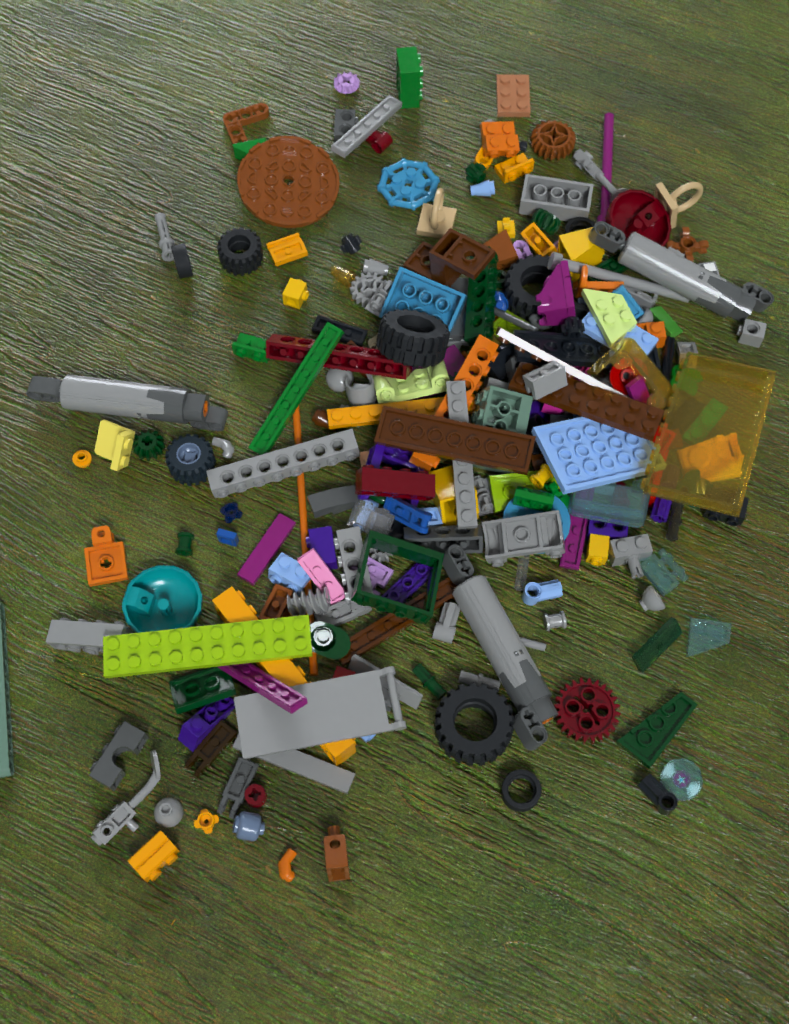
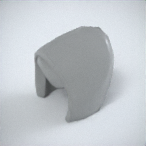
[344,374,376,407]

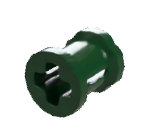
[175,532,195,556]

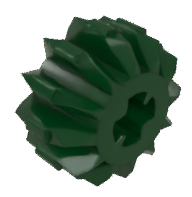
[530,209,561,235]
[133,429,165,461]

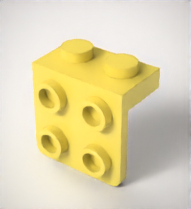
[94,419,135,471]

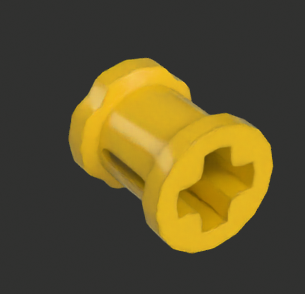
[529,464,554,489]

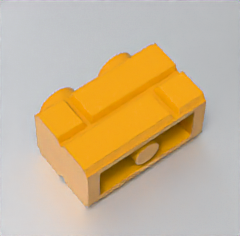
[520,222,557,257]
[128,830,180,882]

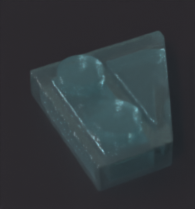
[686,618,732,657]

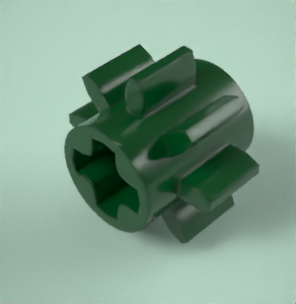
[466,162,486,184]

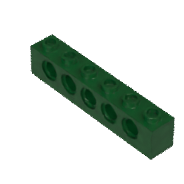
[464,246,499,348]

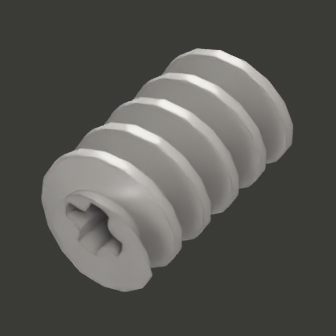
[287,586,331,616]

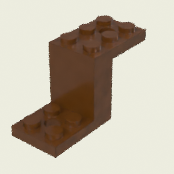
[403,228,495,287]

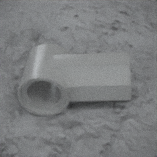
[432,602,461,644]

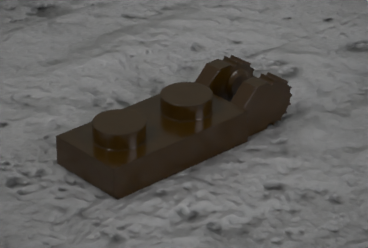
[184,720,237,778]

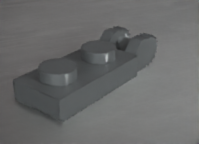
[217,757,259,819]

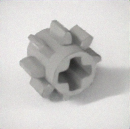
[369,548,393,563]

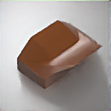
[258,584,294,620]

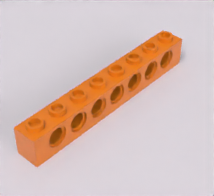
[409,334,499,472]

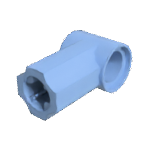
[521,579,563,606]

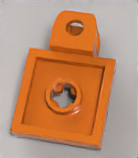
[84,525,129,587]

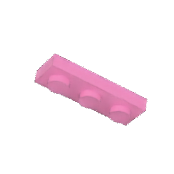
[297,548,347,605]

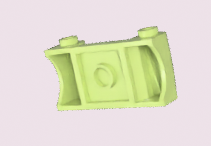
[372,359,450,404]

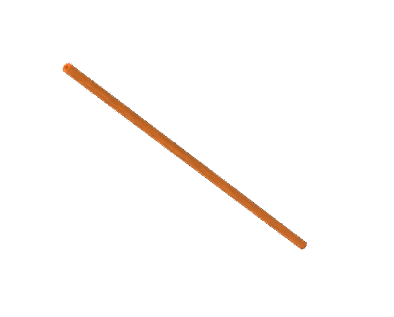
[293,406,318,676]

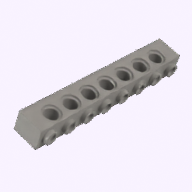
[206,429,360,498]

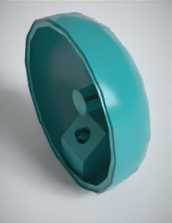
[122,565,203,633]

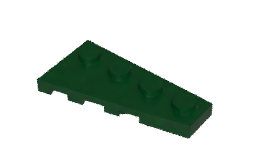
[615,692,698,769]

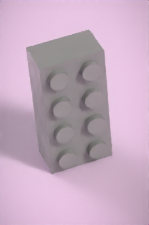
[519,174,594,222]

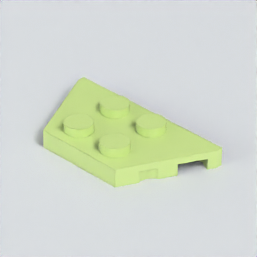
[581,289,637,348]

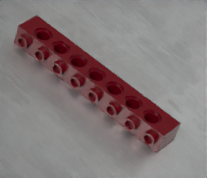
[266,334,412,380]

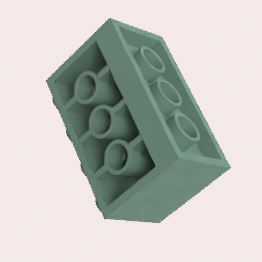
[470,385,533,474]

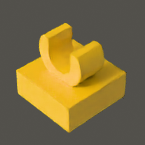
[496,217,515,238]

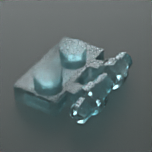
[640,548,689,597]

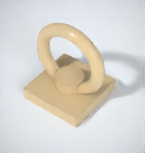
[654,182,703,229]
[416,188,457,239]

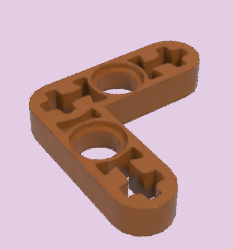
[223,103,269,145]

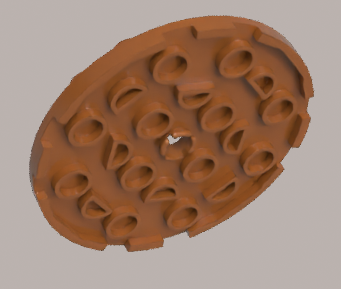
[237,136,339,228]

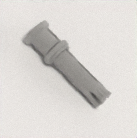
[155,213,174,261]

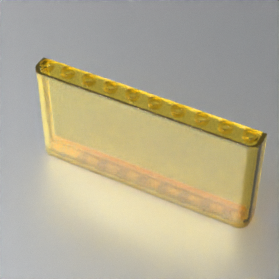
[640,352,777,518]

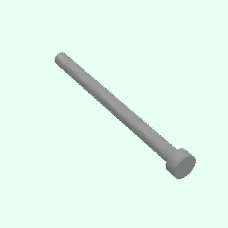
[547,252,690,303]

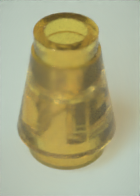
[331,266,357,287]

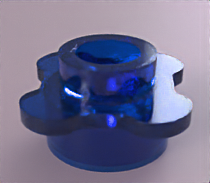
[220,502,243,523]

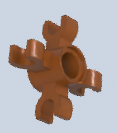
[665,227,709,262]

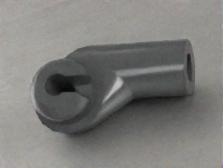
[529,314,552,331]

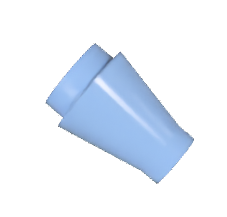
[470,180,495,197]

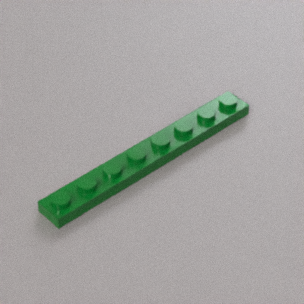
[248,322,344,455]

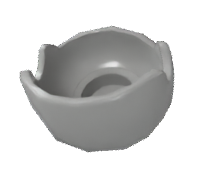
[326,368,354,392]

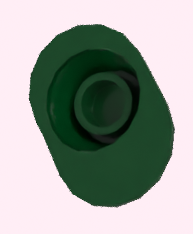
[310,621,351,660]

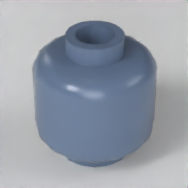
[232,811,265,841]

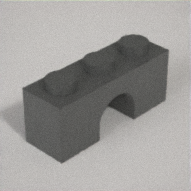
[89,721,149,792]

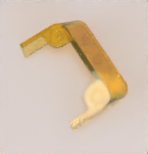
[586,338,672,410]

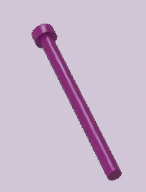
[596,113,614,222]

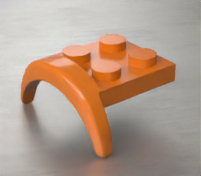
[572,265,624,298]

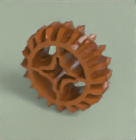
[530,119,576,161]

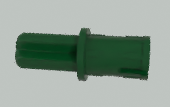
[412,663,447,700]

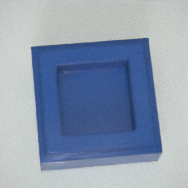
[216,528,239,547]

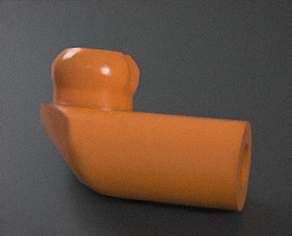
[278,848,297,882]

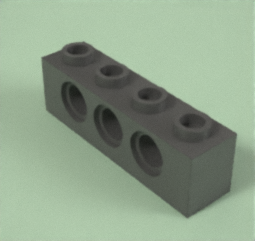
[404,525,483,554]

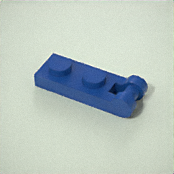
[382,497,433,534]

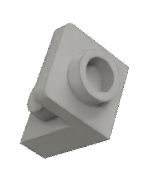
[676,342,698,369]

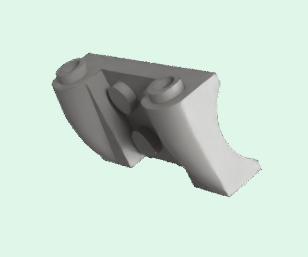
[482,510,566,567]

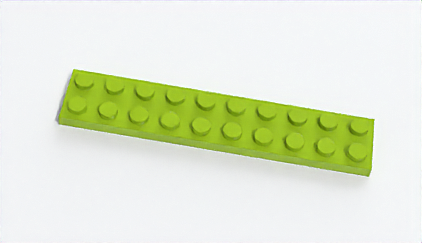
[103,615,313,679]

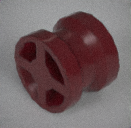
[244,784,267,808]

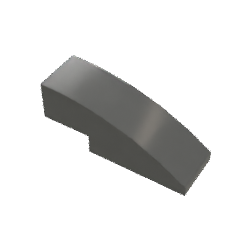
[307,485,366,518]

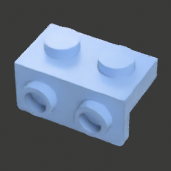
[268,552,311,597]

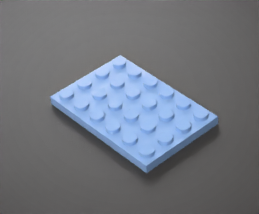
[531,417,667,495]

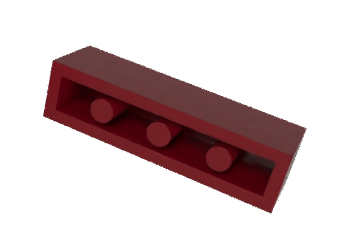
[355,465,435,501]

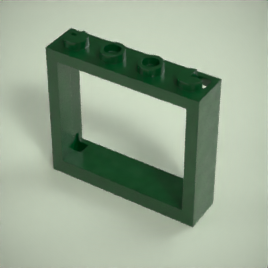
[351,530,444,624]

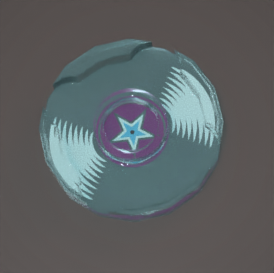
[660,758,703,801]

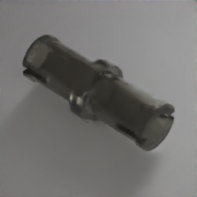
[665,502,684,541]

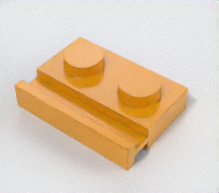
[266,233,308,267]

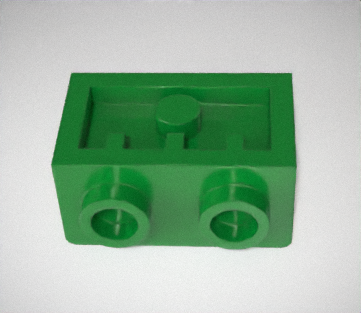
[232,333,269,363]
[513,486,554,512]

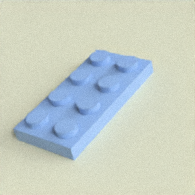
[582,311,659,363]

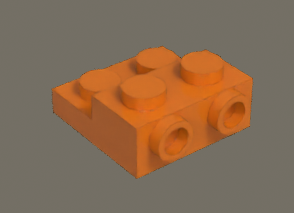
[480,121,520,158]

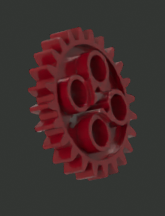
[554,678,621,745]

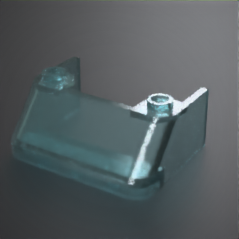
[568,474,652,528]

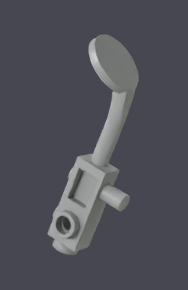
[573,149,629,202]
[91,750,161,846]

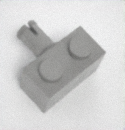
[608,534,653,579]

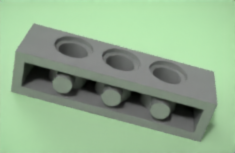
[333,526,373,610]

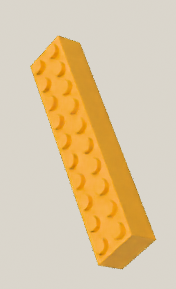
[212,586,356,766]

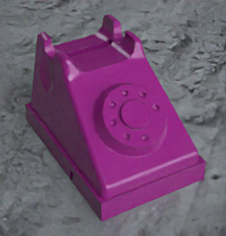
[536,260,576,326]

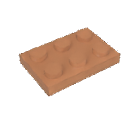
[496,74,531,117]

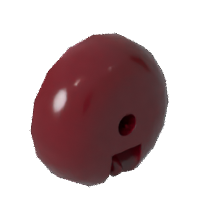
[605,189,671,247]

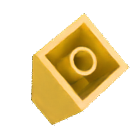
[557,227,605,283]
[429,466,480,526]

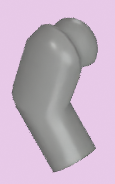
[212,436,234,458]

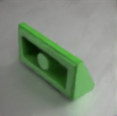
[650,306,683,337]

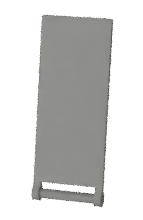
[234,666,407,759]

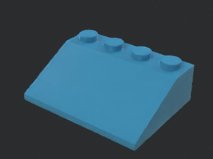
[379,267,467,333]

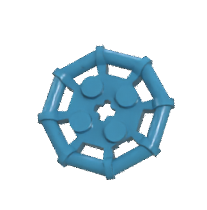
[377,158,440,211]

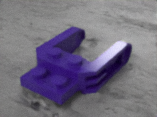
[357,444,425,507]

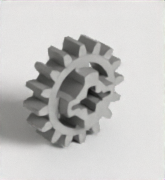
[350,271,387,307]

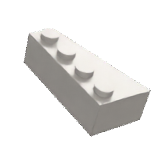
[46,618,134,655]

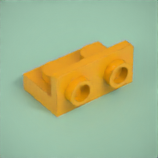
[494,153,534,184]

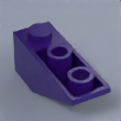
[178,697,235,752]

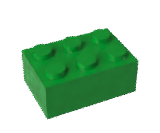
[396,46,423,109]

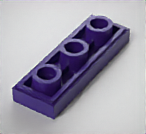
[381,562,431,604]

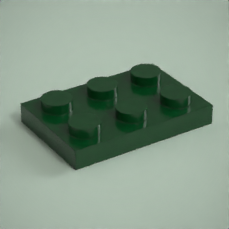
[169,667,237,715]

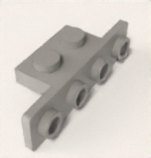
[348,654,423,712]

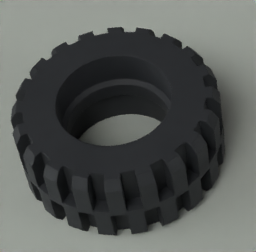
[503,255,573,323]
[376,309,450,368]
[434,682,515,766]

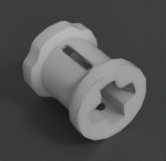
[543,611,567,631]

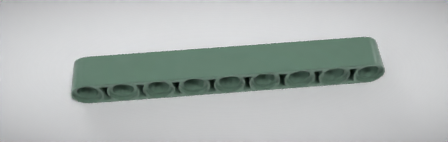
[0,602,14,778]

